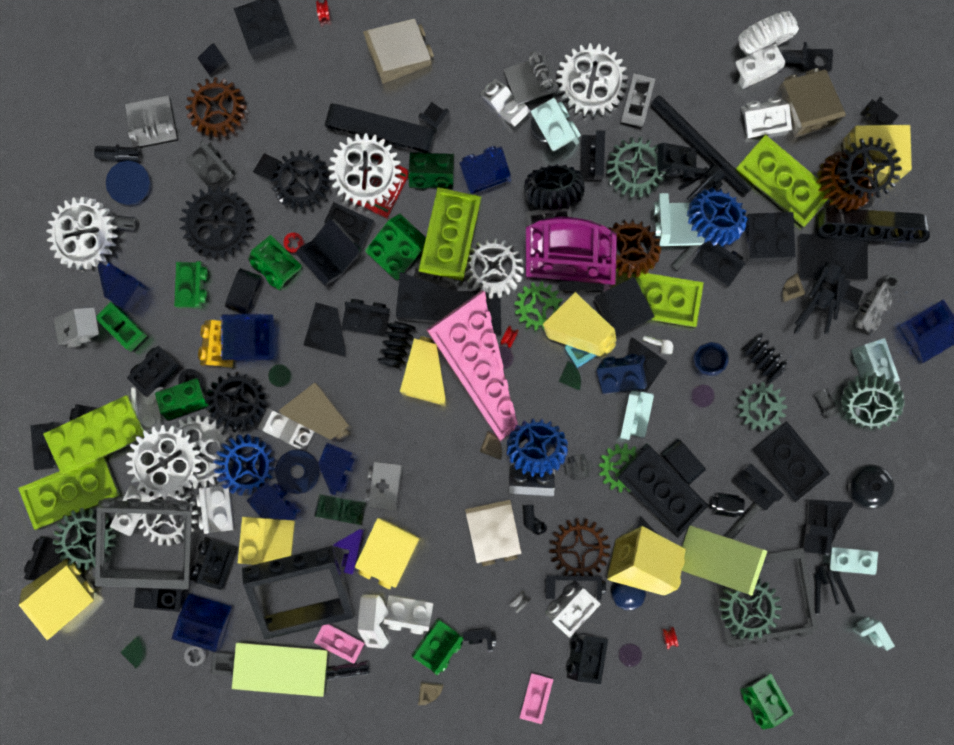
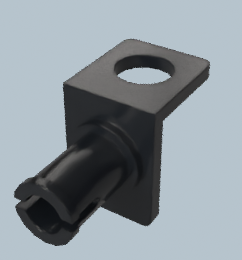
[782,42,833,71]

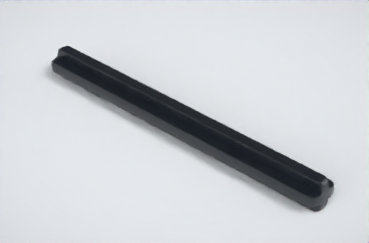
[651,95,753,195]

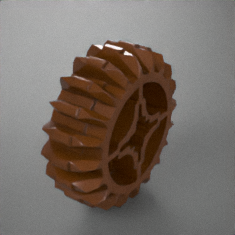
[185,77,247,138]
[816,151,873,211]
[608,219,661,279]
[549,518,611,575]

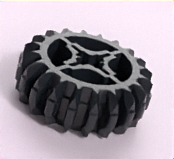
[838,137,902,199]
[271,150,332,211]
[524,164,585,212]
[205,372,267,433]

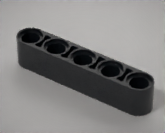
[324,103,435,153]
[817,207,930,244]

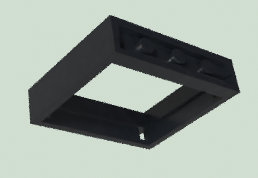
[242,546,353,640]

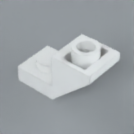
[480,79,530,126]
[258,408,314,451]
[358,594,389,648]

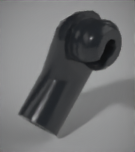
[523,505,547,535]

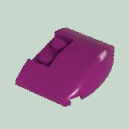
[526,217,617,285]

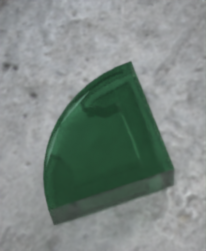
[559,361,581,391]
[120,636,144,669]

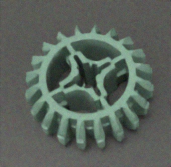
[606,137,666,197]
[841,372,905,430]
[53,508,116,570]
[718,578,782,640]

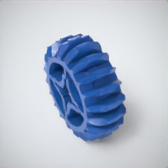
[686,187,748,247]
[507,418,568,478]
[213,434,275,496]

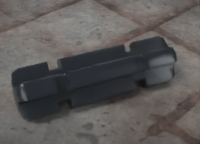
[326,662,370,680]

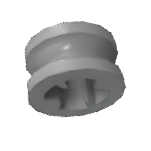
[509,591,531,613]
[184,645,206,666]

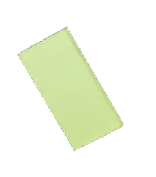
[682,526,767,595]
[232,642,328,697]

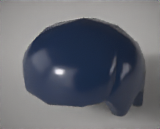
[693,342,729,376]
[610,582,646,611]

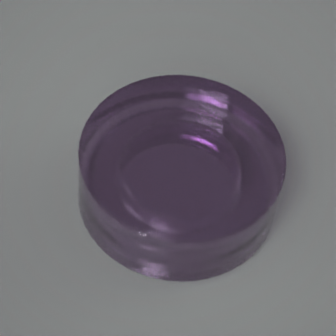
[499,346,514,369]
[691,384,715,407]
[619,643,642,667]

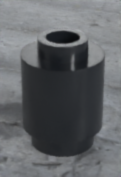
[710,492,745,518]

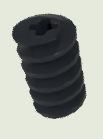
[377,321,416,371]
[741,333,788,384]

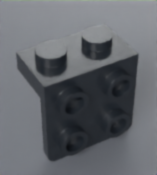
[295,218,361,286]

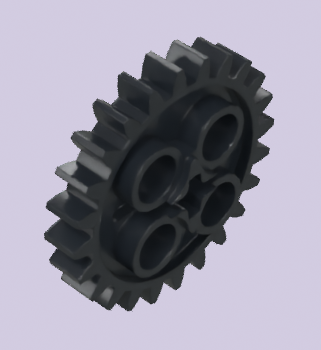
[179,186,253,259]

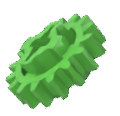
[514,282,563,331]
[598,443,636,493]

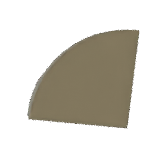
[782,273,805,302]
[480,431,502,460]
[418,682,444,705]

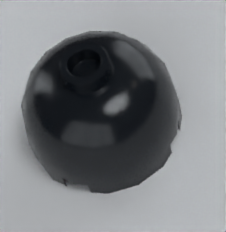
[847,464,895,509]

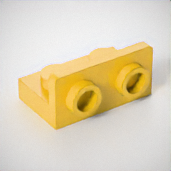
[198,320,237,368]

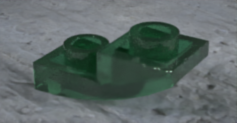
[314,494,366,525]

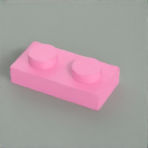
[314,624,365,664]
[519,673,553,724]

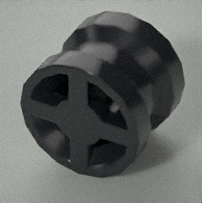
[178,369,204,388]

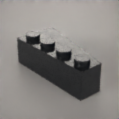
[396,272,489,323]

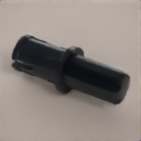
[94,144,140,162]

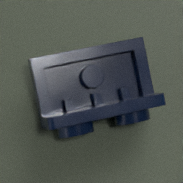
[596,354,647,394]

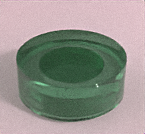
[268,364,292,387]

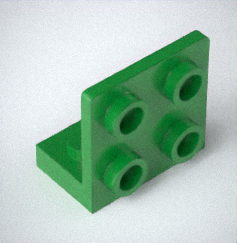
[365,213,426,280]

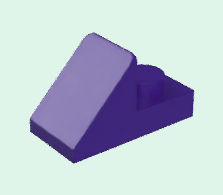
[332,529,366,575]

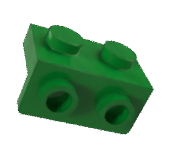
[411,618,464,676]

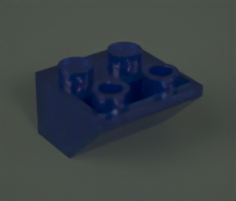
[459,146,511,195]
[97,262,147,314]
[899,299,954,363]
[221,314,273,360]
[318,443,357,496]
[246,482,302,521]
[171,593,233,652]

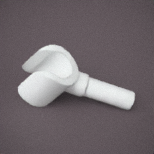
[643,335,673,354]

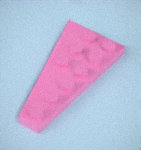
[426,290,518,441]

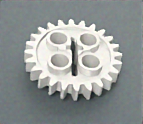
[556,43,628,117]
[328,133,401,207]
[46,197,118,270]
[161,415,233,489]
[126,425,202,499]

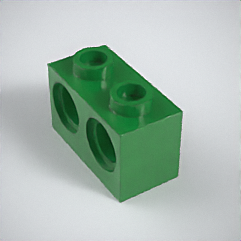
[96,302,147,352]

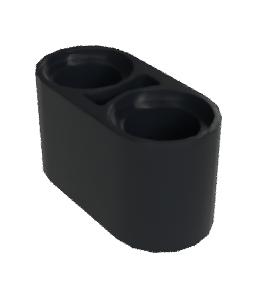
[225,268,262,315]
[661,438,706,485]

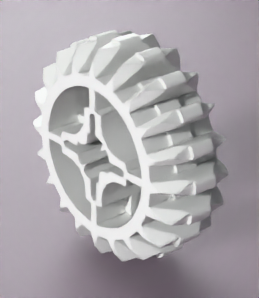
[738,11,799,56]
[464,238,524,299]
[138,489,198,546]

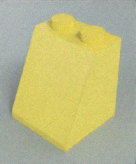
[843,125,912,179]
[543,292,616,357]
[400,336,447,406]
[238,516,295,565]
[355,518,421,589]
[607,526,686,595]
[19,559,95,640]

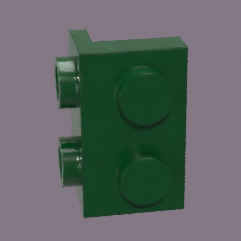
[408,152,454,189]

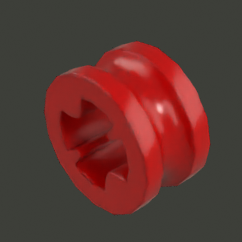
[316,0,330,21]
[283,232,304,254]
[500,325,519,348]
[662,627,679,649]

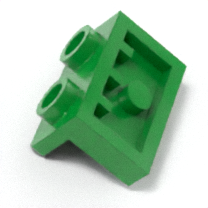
[248,235,302,290]
[174,261,208,308]
[155,379,208,421]
[740,674,794,730]

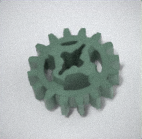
[737,382,787,432]

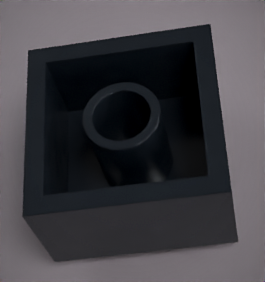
[233,0,293,57]
[745,212,796,262]

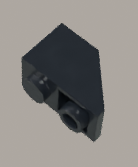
[134,588,182,612]

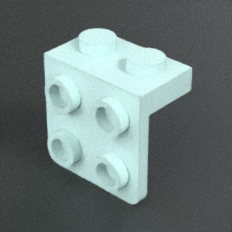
[531,98,581,152]
[654,193,705,246]

